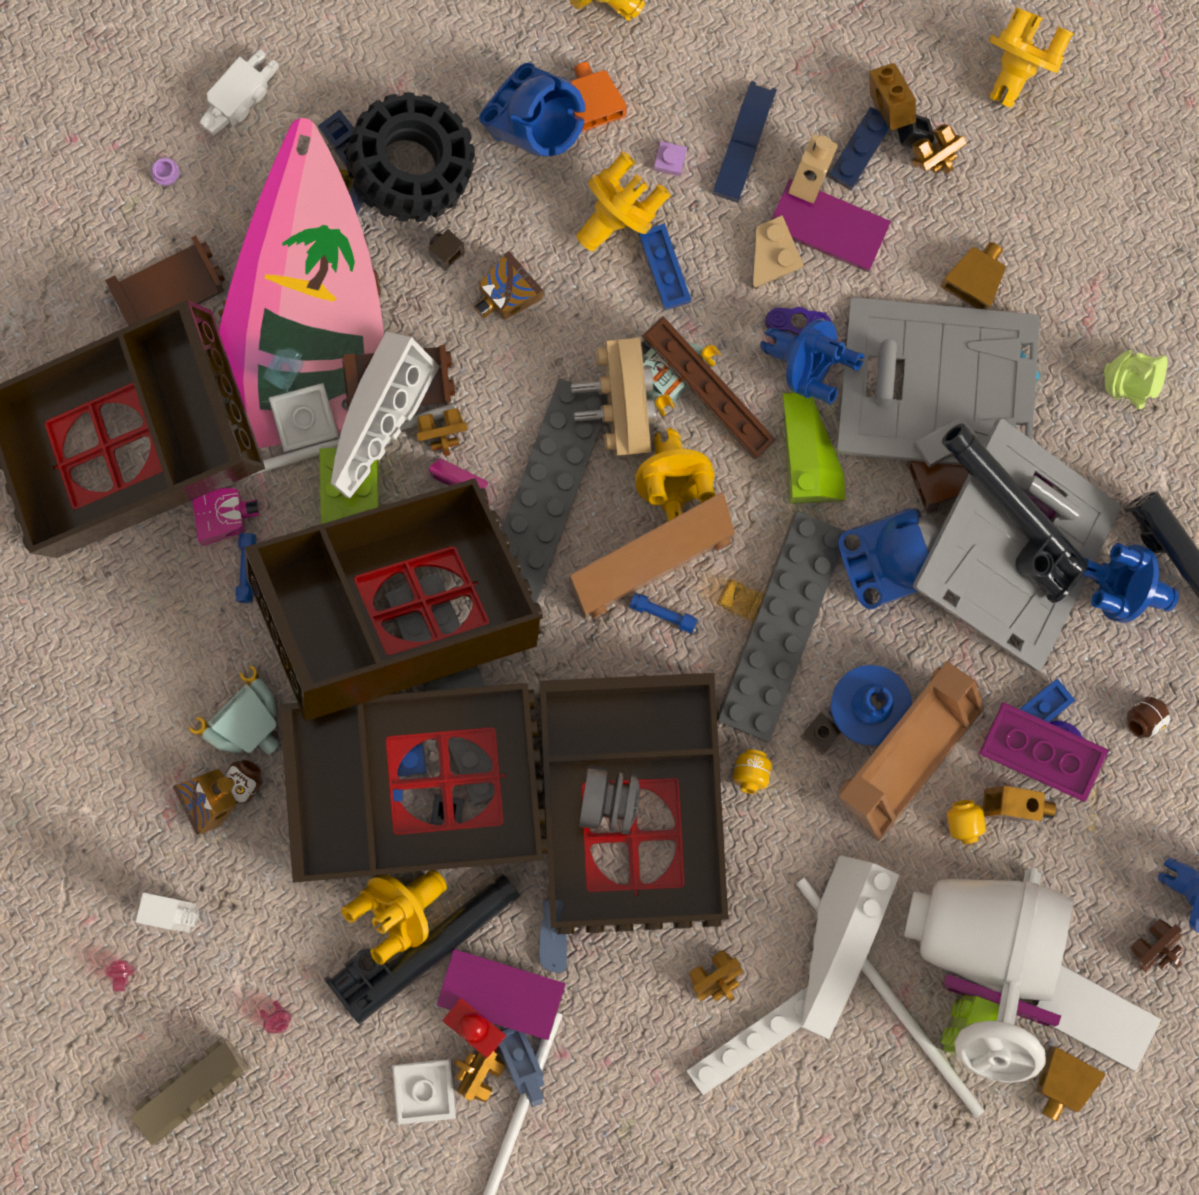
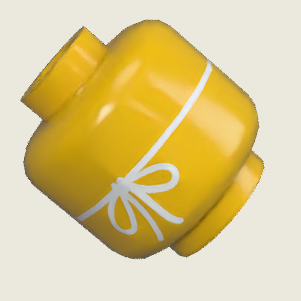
[732,749,772,794]

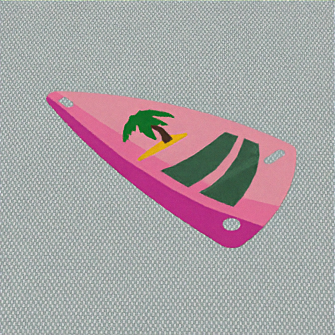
[219,118,384,448]

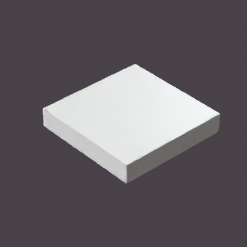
[269,383,339,452]
[392,1059,456,1125]

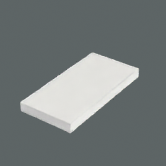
[1035,965,1161,1071]

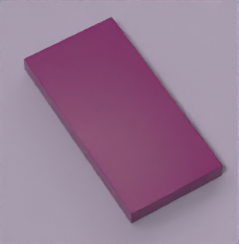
[771,178,891,273]
[978,702,1109,802]
[436,949,566,1040]
[942,974,1061,1028]

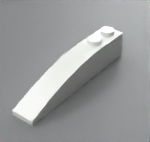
[331,332,439,498]
[801,855,899,1039]

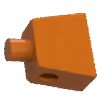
[571,62,627,132]

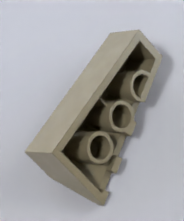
[131,1040,250,1145]

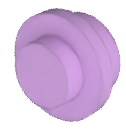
[151,158,179,186]

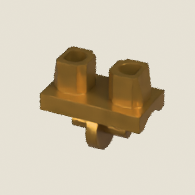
[911,124,967,174]
[416,408,468,456]
[689,950,744,1002]
[454,1051,506,1102]

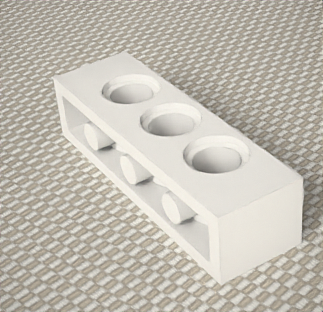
[136,893,199,932]

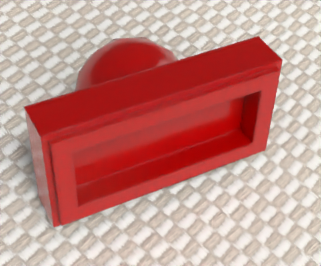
[442,998,507,1059]

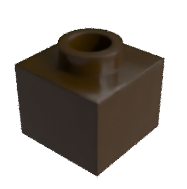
[429,229,465,271]
[800,712,841,755]

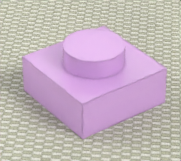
[654,141,687,176]

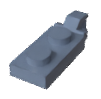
[498,1028,544,1108]

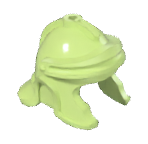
[1103,350,1168,409]

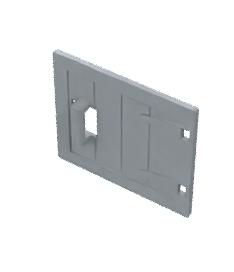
[837,297,1040,465]
[913,419,1121,671]

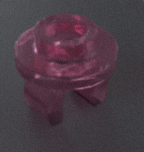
[105,960,135,991]
[260,1000,292,1034]

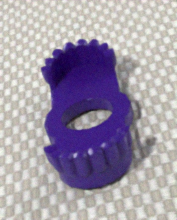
[765,307,831,335]

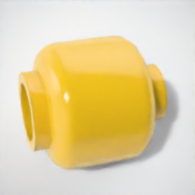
[946,800,986,844]

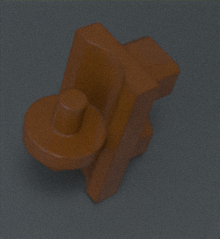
[1131,919,1184,973]

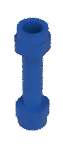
[235,533,257,603]
[629,592,698,635]

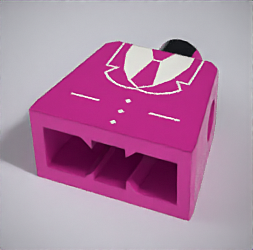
[192,488,260,546]

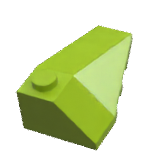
[782,393,846,504]

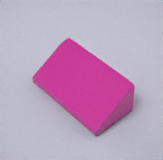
[429,458,488,490]

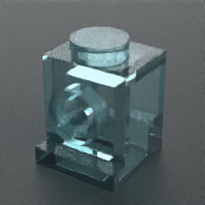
[262,347,305,392]

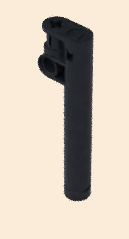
[942,423,1088,603]
[1124,491,1199,599]
[324,874,521,1025]

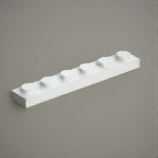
[686,986,808,1095]

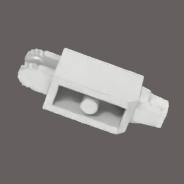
[200,49,279,136]

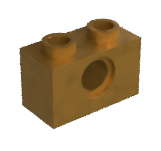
[869,63,916,131]

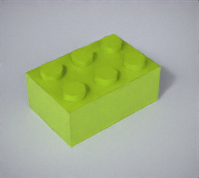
[319,448,380,524]
[940,995,999,1056]

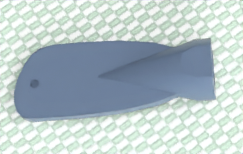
[539,900,567,973]

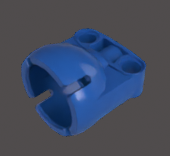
[479,62,585,157]

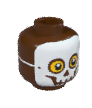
[1127,696,1170,739]
[223,760,263,804]

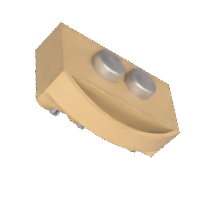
[571,338,656,456]

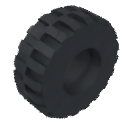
[346,92,475,222]

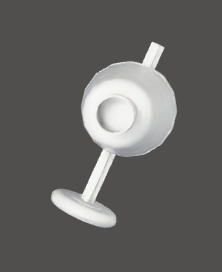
[904,867,1073,1083]

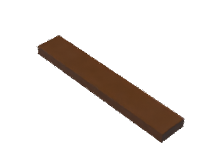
[641,316,776,459]

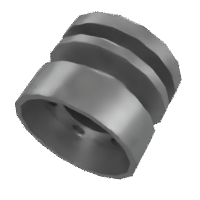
[579,765,640,835]

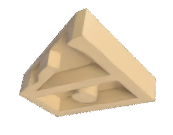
[753,215,804,289]

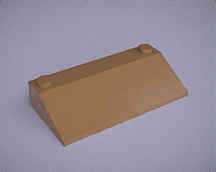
[569,492,735,619]
[839,661,984,841]

